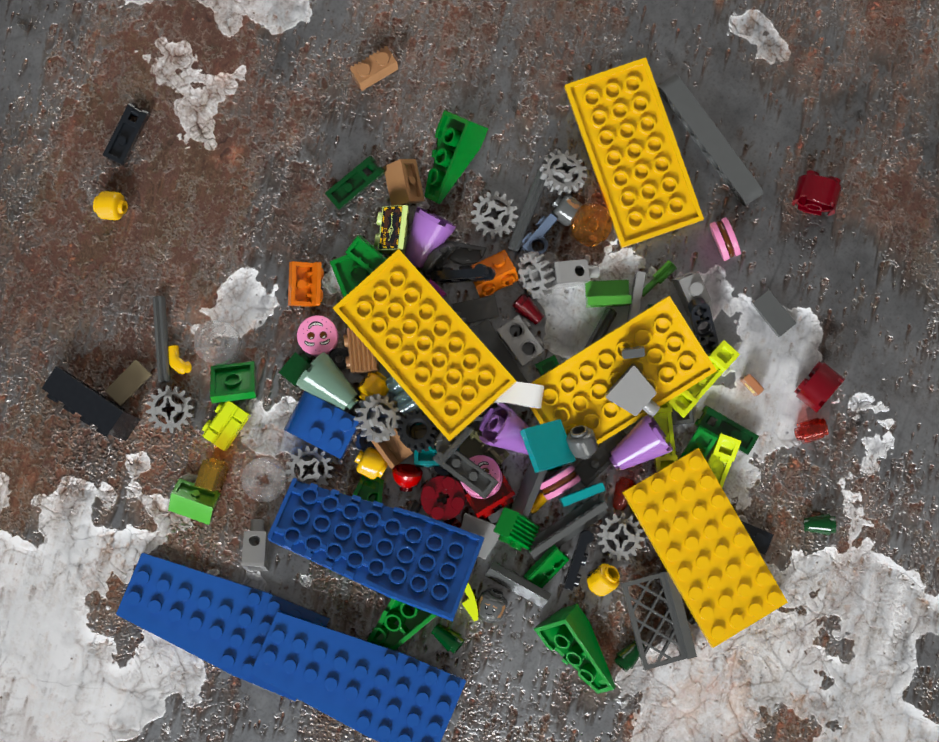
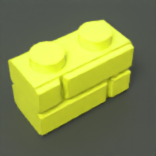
[202,401,251,451]

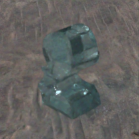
[386,377,419,415]

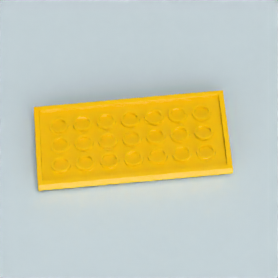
[564,57,704,248]
[333,249,517,441]
[530,296,717,459]
[622,448,788,648]

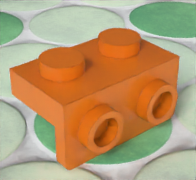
[471,250,519,298]
[288,261,324,307]

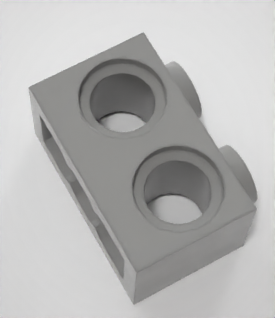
[497,315,545,367]

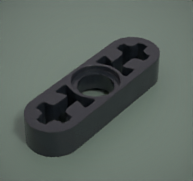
[687,298,719,354]

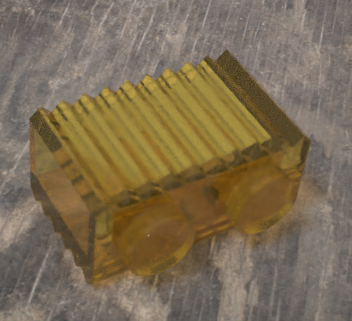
[194,457,229,492]

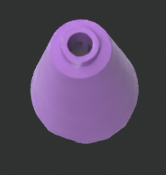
[404,207,456,269]
[479,403,529,455]
[609,414,673,470]

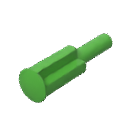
[642,260,677,297]

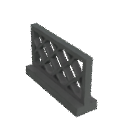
[528,495,608,562]
[620,570,697,670]

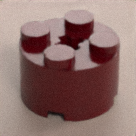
[792,170,842,216]
[794,361,845,413]
[420,475,465,520]

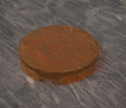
[571,203,612,247]

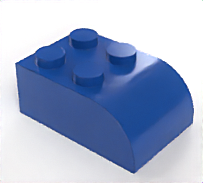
[284,391,359,459]

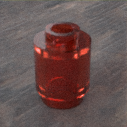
[794,417,829,444]

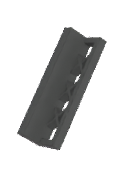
[470,319,528,383]

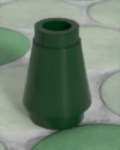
[804,514,836,536]
[431,623,465,654]
[614,640,645,672]

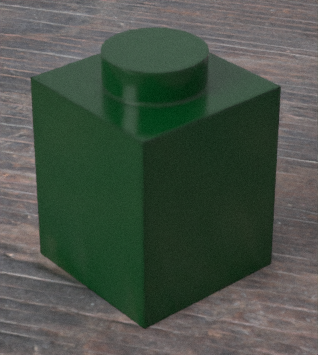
[278,352,312,388]

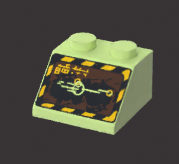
[374,205,410,254]

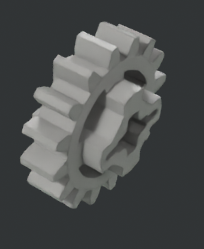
[539,150,587,196]
[471,191,518,239]
[517,251,555,299]
[146,386,195,434]
[354,394,401,443]
[285,446,334,488]
[596,513,645,561]

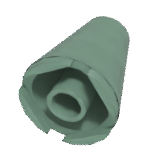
[296,352,358,411]

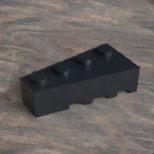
[42,366,141,441]

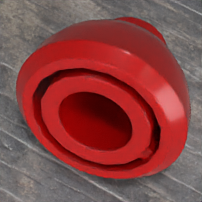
[392,464,423,492]

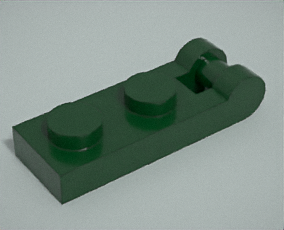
[325,155,385,211]
[694,405,759,455]

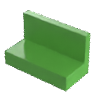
[585,280,632,308]
[168,478,220,525]

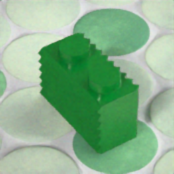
[493,507,540,551]

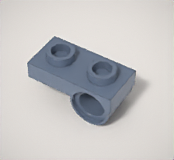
[522,214,557,255]

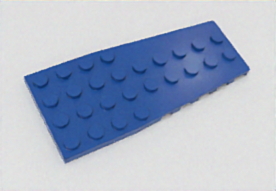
[268,478,484,622]
[116,553,330,701]
[251,611,466,742]

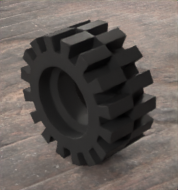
[397,410,440,453]

